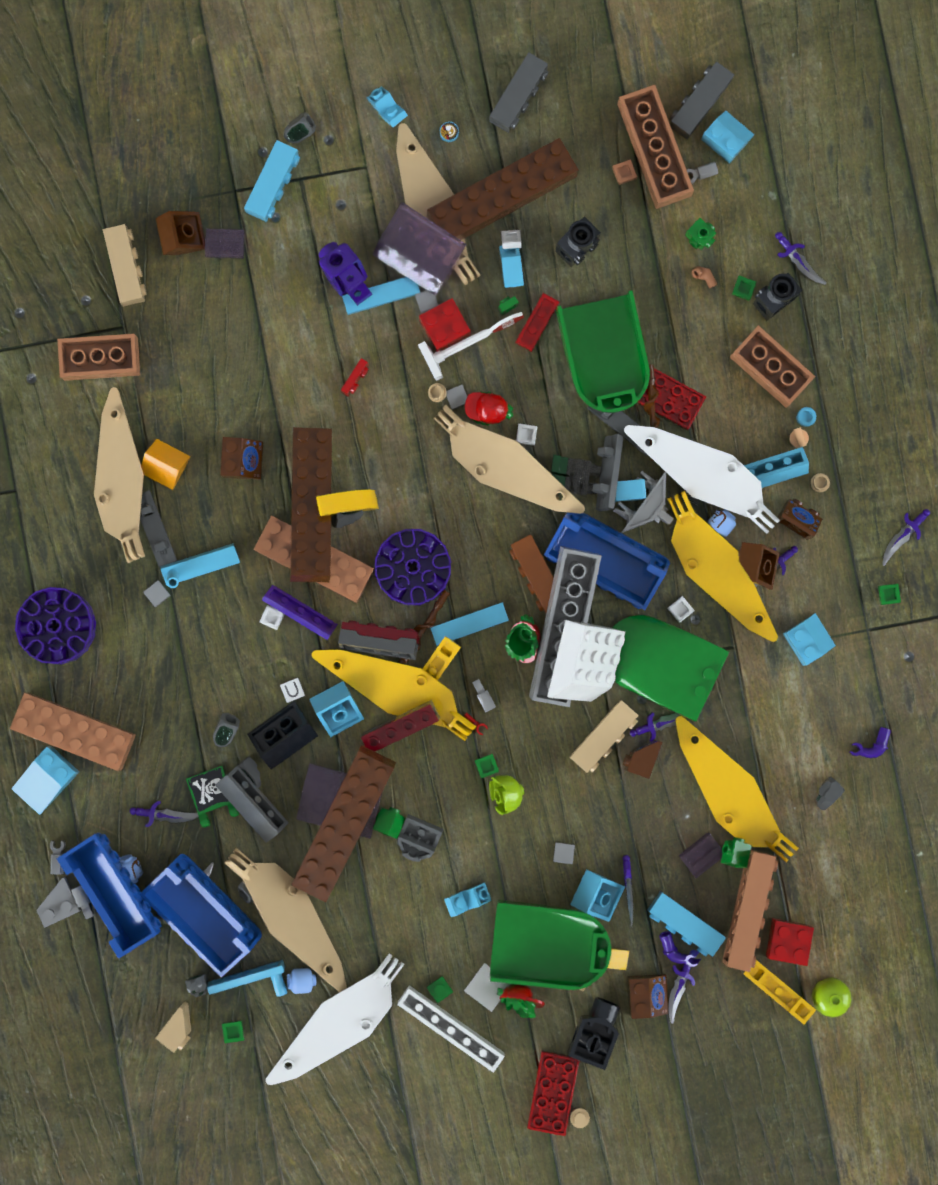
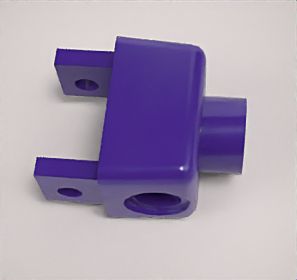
[319,242,372,306]

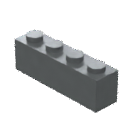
[489,52,549,133]
[670,61,734,140]
[215,765,288,843]

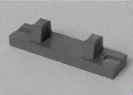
[587,406,650,456]
[593,434,624,512]
[140,490,178,568]

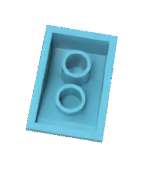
[12,746,79,815]

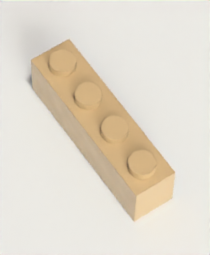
[103,224,147,307]
[569,700,639,773]

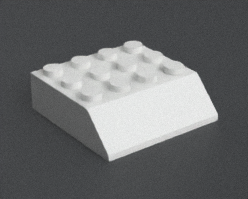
[547,620,625,702]

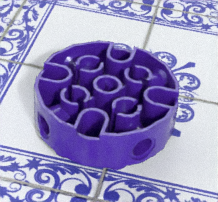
[375,529,451,606]
[15,587,96,665]

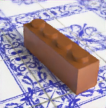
[509,535,554,614]

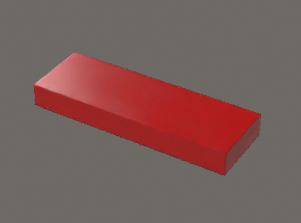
[515,293,560,352]

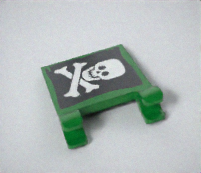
[186,766,239,828]

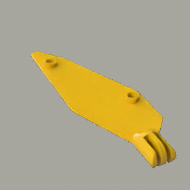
[667,491,778,642]
[312,649,476,741]
[676,716,799,863]

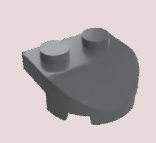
[398,814,444,862]

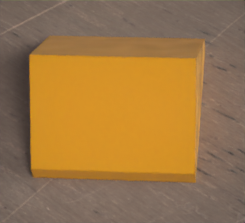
[141,439,191,490]

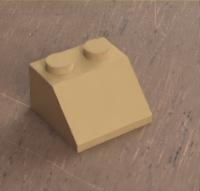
[155,1001,191,1053]

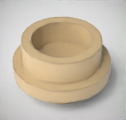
[428,383,447,402]
[810,473,830,493]
[570,1108,590,1128]

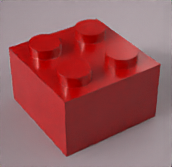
[419,298,471,352]
[766,918,814,966]

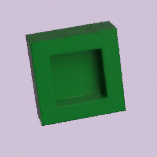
[731,276,756,301]
[498,296,519,316]
[878,584,901,605]
[475,754,499,778]
[426,976,453,1003]
[222,1020,245,1043]

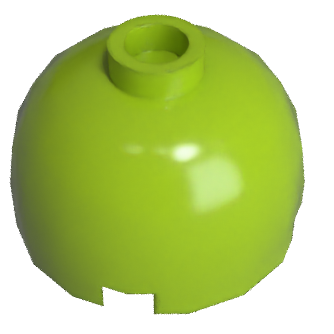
[489,775,524,815]
[811,977,852,1017]

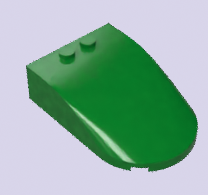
[556,290,650,413]
[612,615,729,722]
[489,900,611,990]

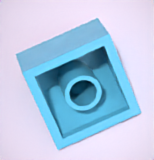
[701,111,754,164]
[783,613,836,666]
[309,681,364,737]
[570,869,625,922]

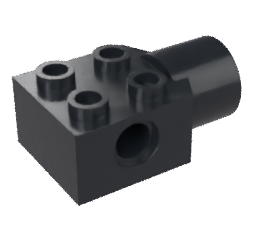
[555,216,601,267]
[753,273,803,321]
[567,997,621,1070]

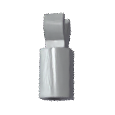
[687,162,718,184]
[472,679,496,713]
[50,840,66,874]
[71,886,94,919]

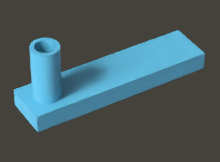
[160,543,240,588]
[207,960,288,997]

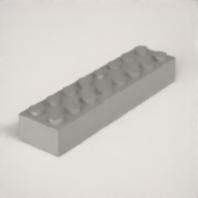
[529,546,602,707]

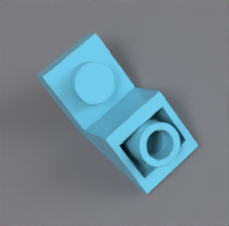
[367,86,408,127]
[499,246,524,288]
[615,479,646,502]
[444,883,492,917]

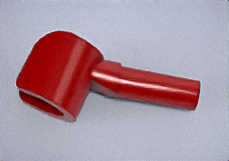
[464,713,488,735]

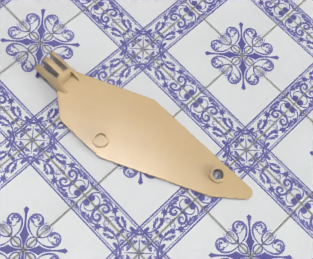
[396,123,481,285]
[94,387,145,563]
[433,405,585,514]
[225,848,347,993]

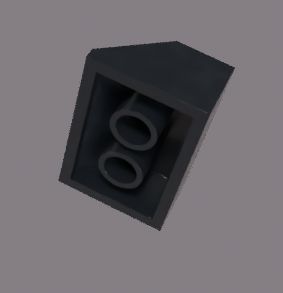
[247,701,318,770]

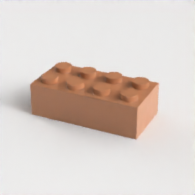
[730,325,816,408]
[57,334,140,381]

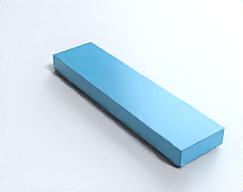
[342,274,420,315]
[431,602,509,646]

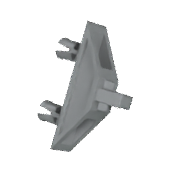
[613,471,674,533]

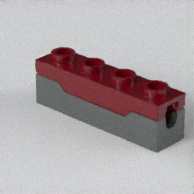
[338,620,420,660]
[361,700,440,752]

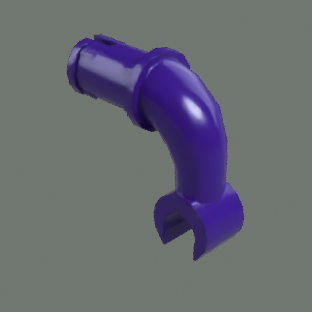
[849,727,891,758]
[659,931,701,967]

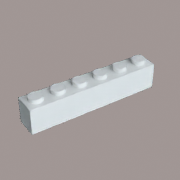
[397,985,505,1073]

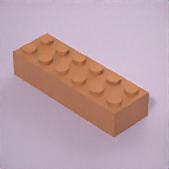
[617,85,694,209]
[253,515,375,603]
[10,693,136,771]
[722,849,778,972]

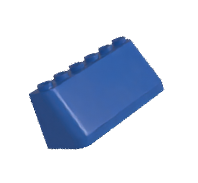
[544,512,670,610]
[57,832,161,959]
[140,854,262,977]

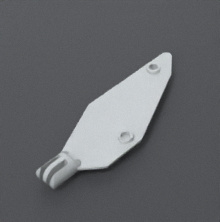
[624,425,780,534]
[266,953,405,1085]

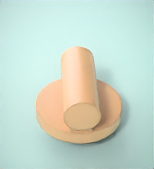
[789,427,809,448]

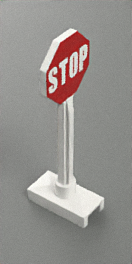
[418,312,524,381]

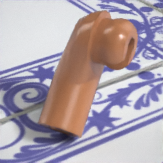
[692,266,718,289]

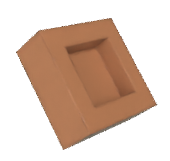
[612,159,637,185]

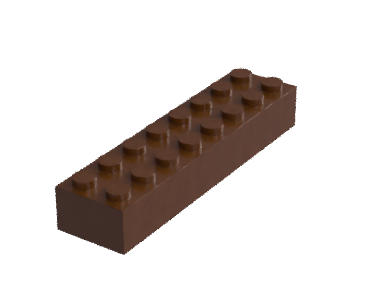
[427,138,579,249]
[290,427,332,583]
[291,745,396,902]

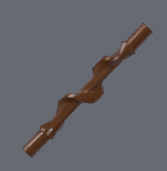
[644,364,660,461]
[397,590,450,664]

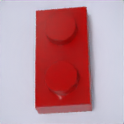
[341,358,369,397]

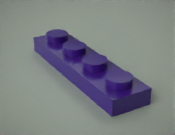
[262,585,338,640]

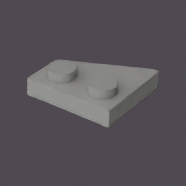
[36,877,81,928]

